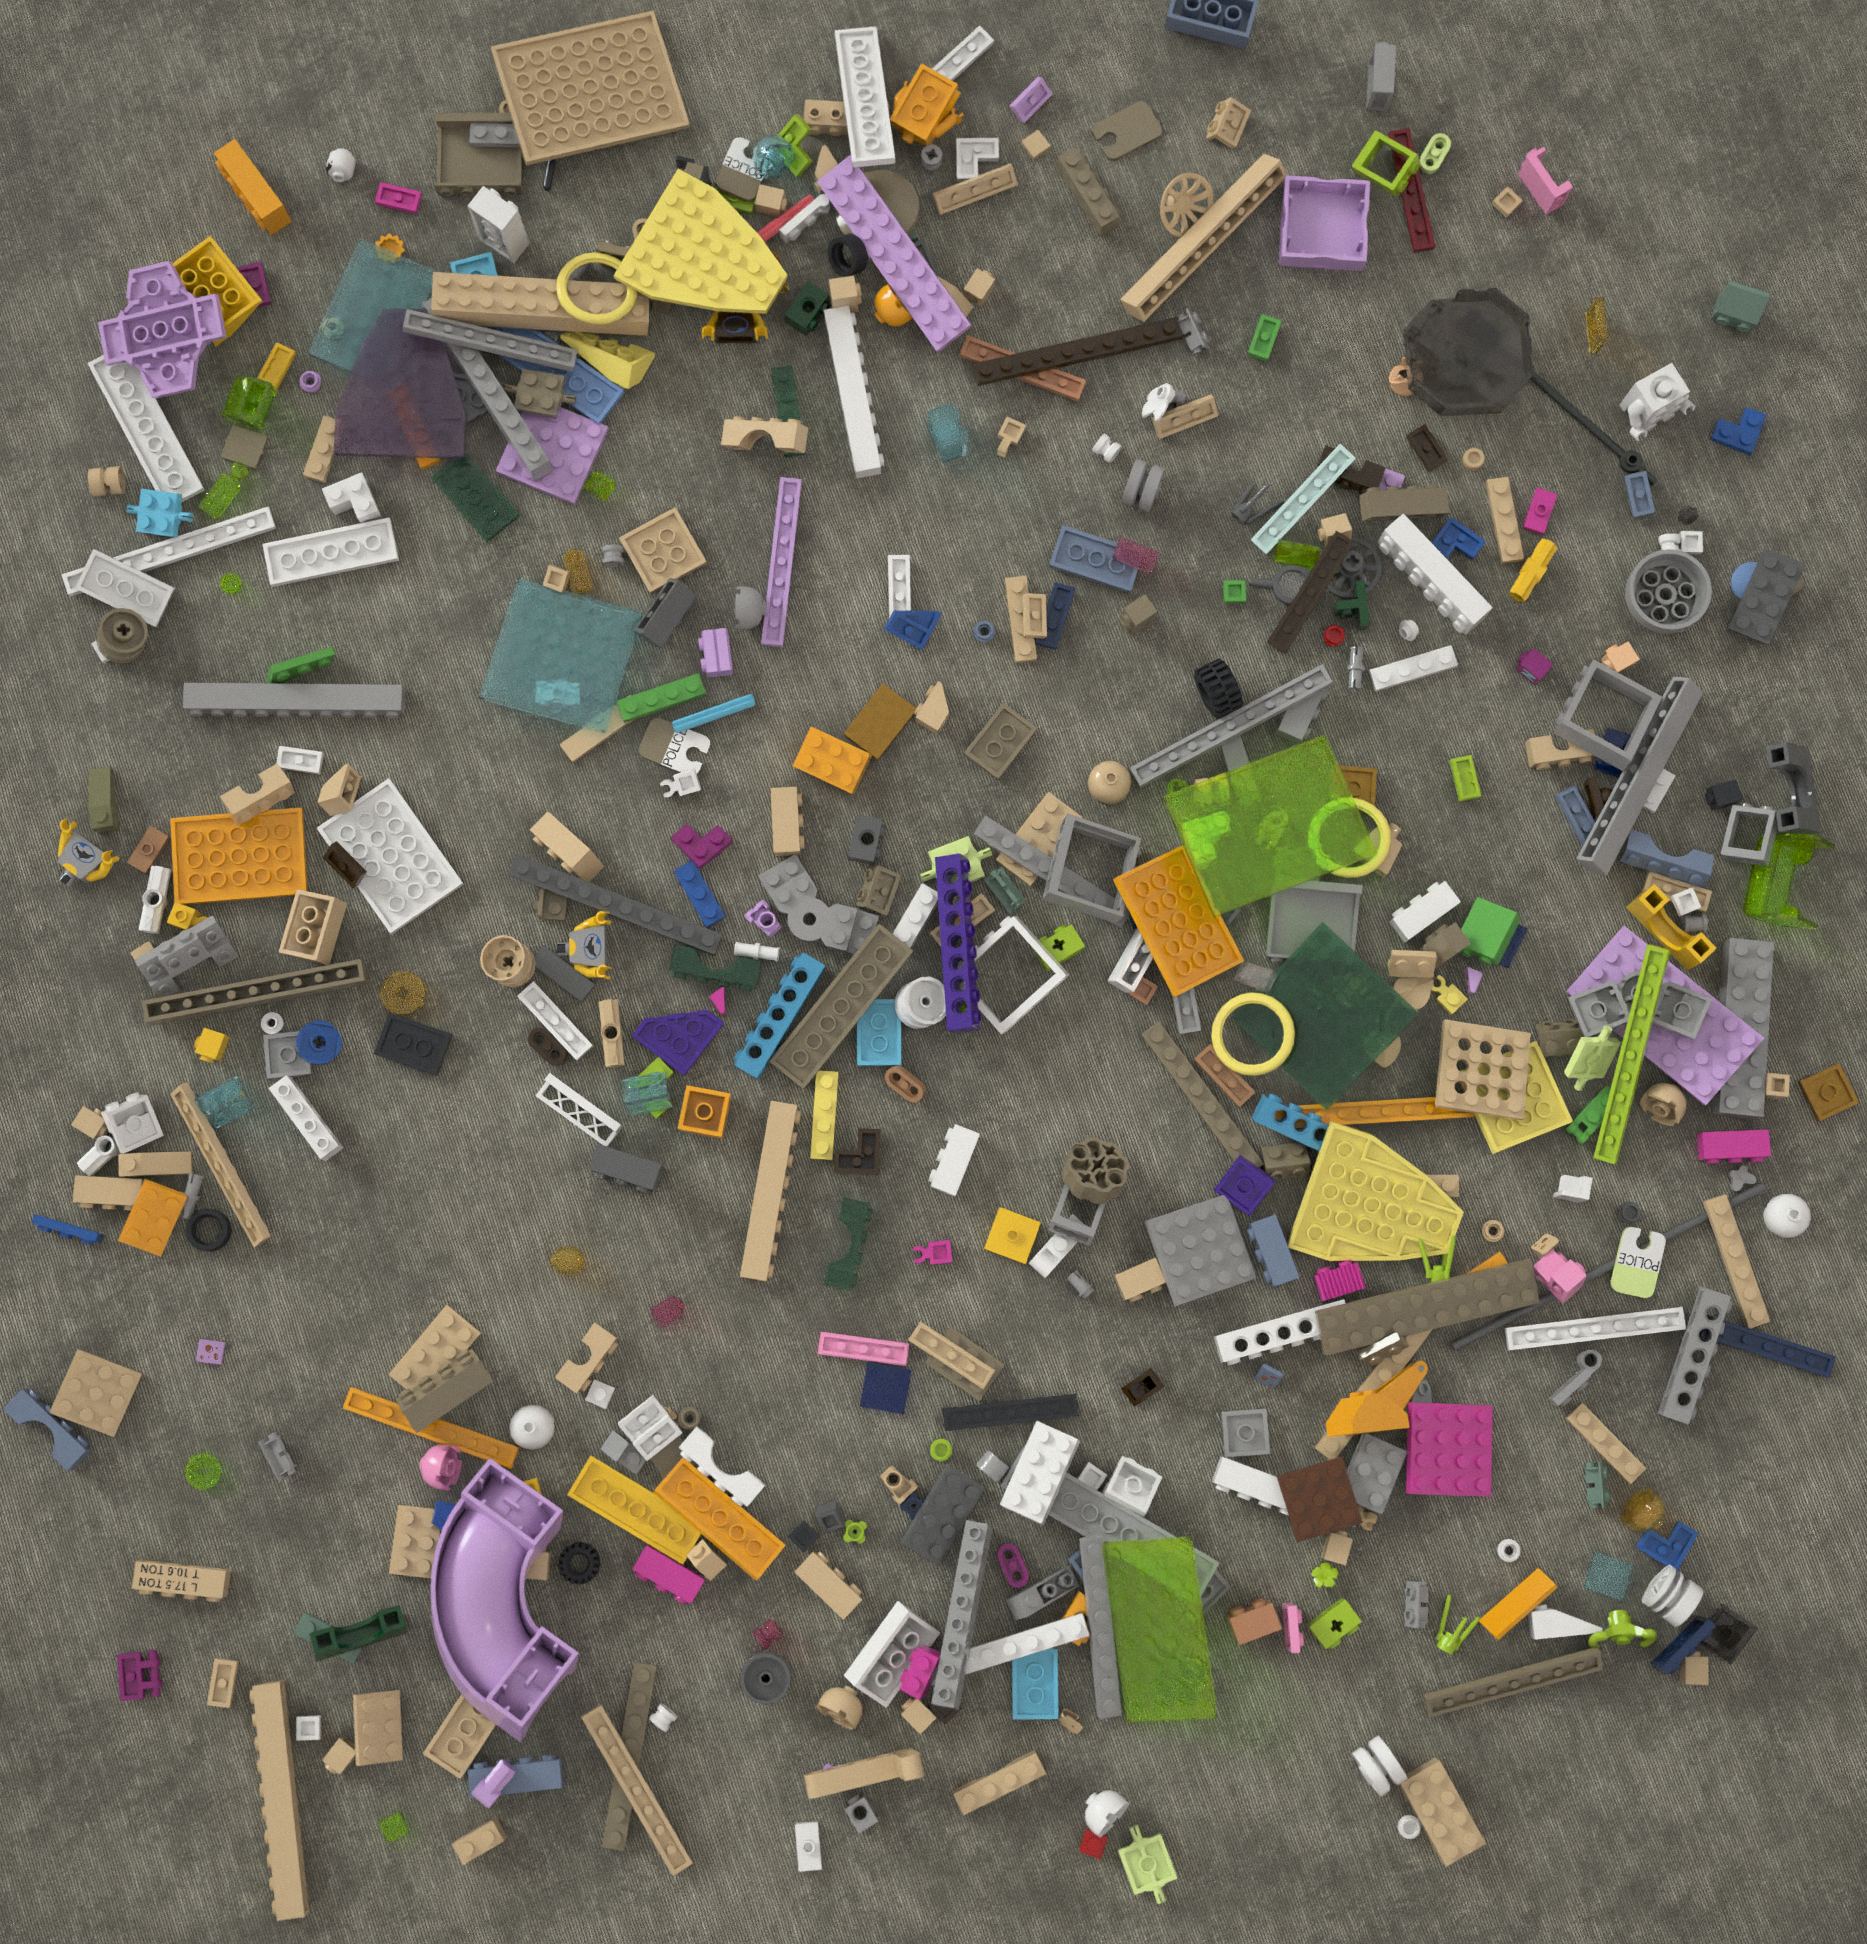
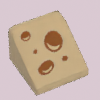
[1531,1234,1559,1259]

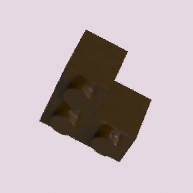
[834,1128,881,1176]

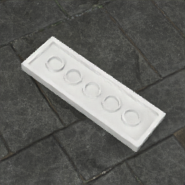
[262,517,399,587]

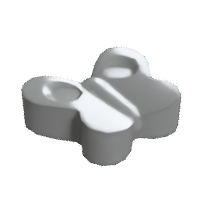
[1728,1165,1756,1192]

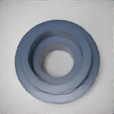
[973,621,995,643]

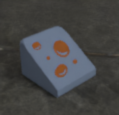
[1254,1364,1283,1388]

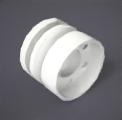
[1642,1565,1703,1627]

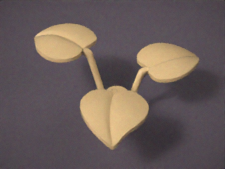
[1332,973,1434,1068]

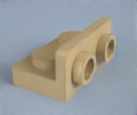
[1206,97,1251,149]

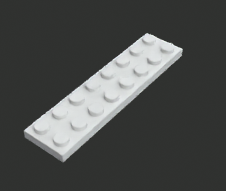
[835,27,895,167]
[87,355,205,503]

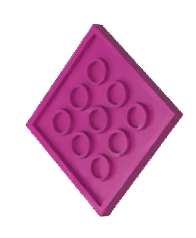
[1406,1402,1493,1497]

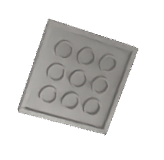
[1145,1195,1256,1307]

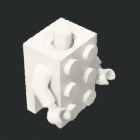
[1620,363,1695,441]

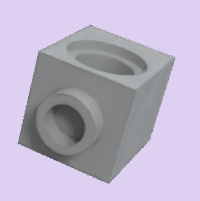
[845,1794,879,1834]

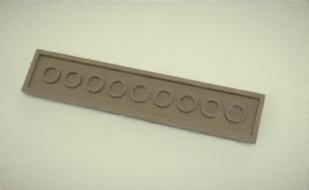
[1315,1258,1540,1356]

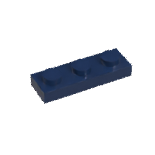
[1036,582,1075,650]

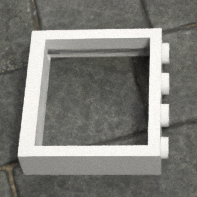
[957,916,1069,1034]

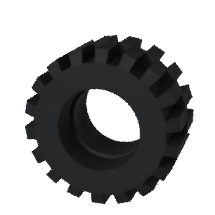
[1194,658,1243,719]

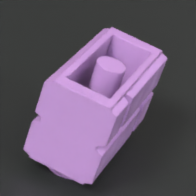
[698,628,733,678]

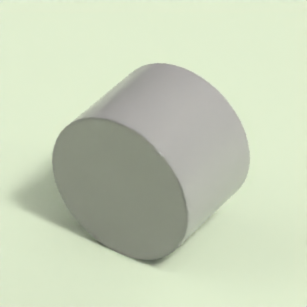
[976,1450,1009,1483]

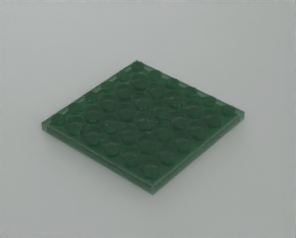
[1232,922,1420,1110]

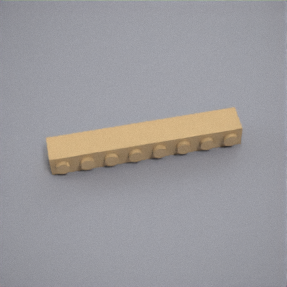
[740,1101,801,1282]

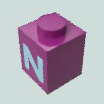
[1516,648,1553,685]

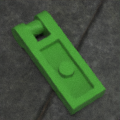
[1565,1085,1610,1145]

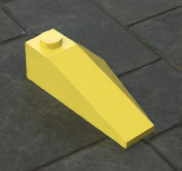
[560,331,655,389]

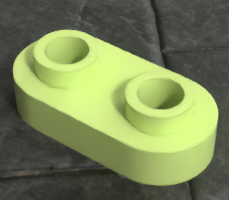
[1419,133,1451,174]

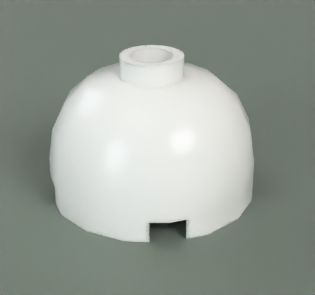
[1763,1194,1811,1238]
[509,1405,555,1450]
[1085,1790,1129,1837]

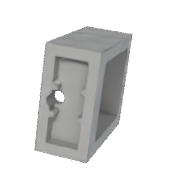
[1366,42,1396,111]
[1721,803,1778,867]
[1048,1183,1106,1246]

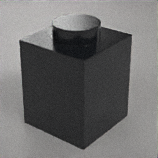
[1705,779,1743,811]

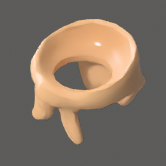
[1389,357,1422,396]

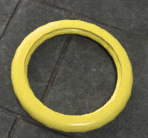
[556,252,638,325]
[1308,798,1391,878]
[1211,992,1295,1076]

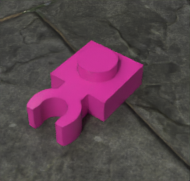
[913,1240,952,1265]

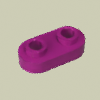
[997,1543,1029,1588]

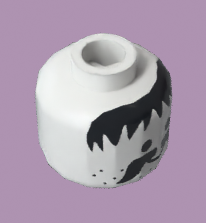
[326,148,356,182]

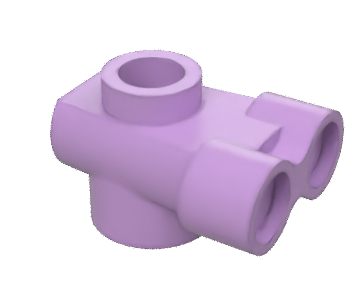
[744,900,782,937]

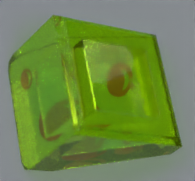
[583,470,616,501]

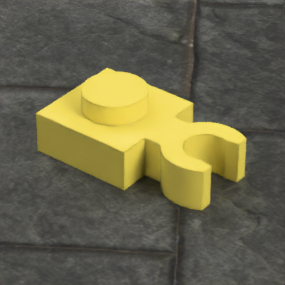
[1431,975,1468,1015]

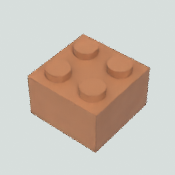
[1225,1598,1282,1645]

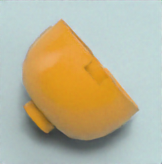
[874,283,913,327]

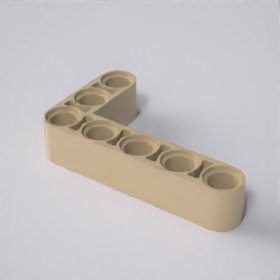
[804,1748,924,1799]

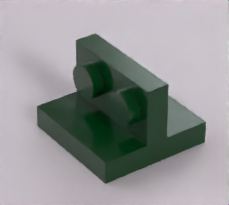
[1333,580,1370,631]

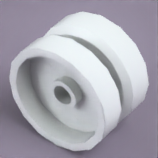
[894,977,946,1029]
[1351,1735,1407,1797]

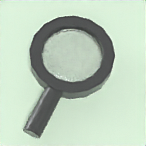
[1250,564,1309,606]

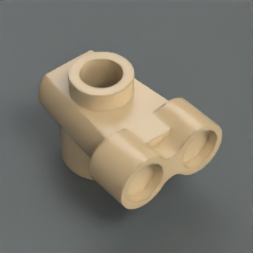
[880,1465,918,1505]

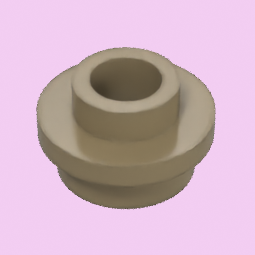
[678,1407,700,1430]

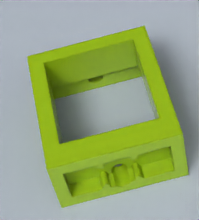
[1351,130,1420,197]

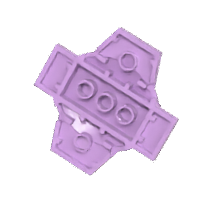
[98,261,226,399]

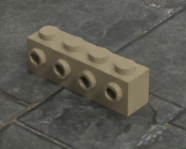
[1057,147,1120,236]
[1359,484,1450,521]

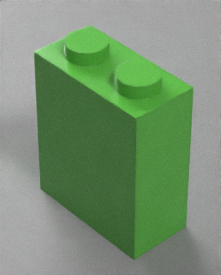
[1459,897,1521,966]

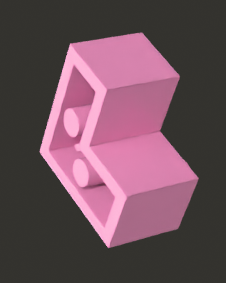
[1533,1249,1587,1304]

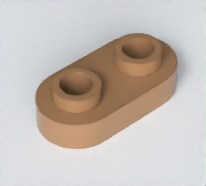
[885,1065,926,1103]

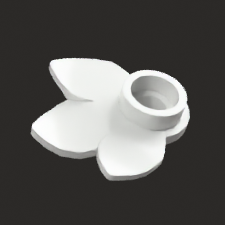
[1142,383,1175,422]

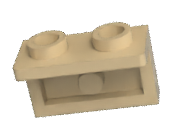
[1387,950,1437,978]

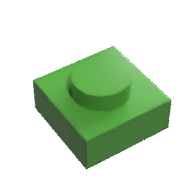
[1223,580,1246,604]

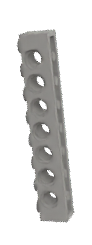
[931,1520,993,1710]

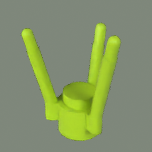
[1419,1235,1456,1282]
[1435,1595,1480,1655]

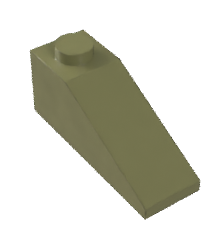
[88,766,120,834]

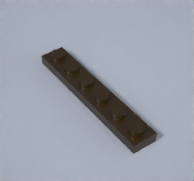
[1267,531,1355,654]

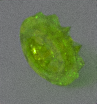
[185,1453,222,1490]

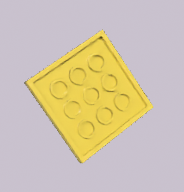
[1460,1041,1573,1154]

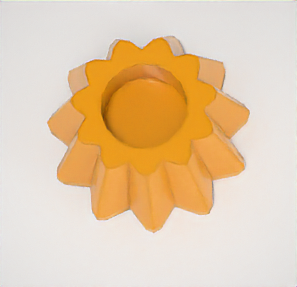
[374,233,405,264]

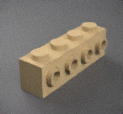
[804,100,890,136]

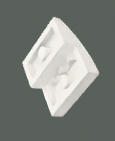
[618,1395,682,1461]

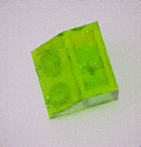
[221,376,277,430]

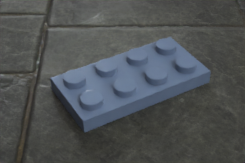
[1049,525,1144,593]

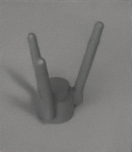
[1231,484,1284,525]

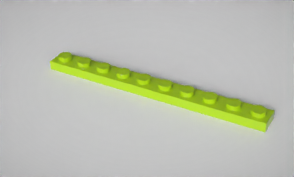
[1593,944,1671,1164]

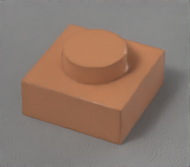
[1127,977,1158,1005]

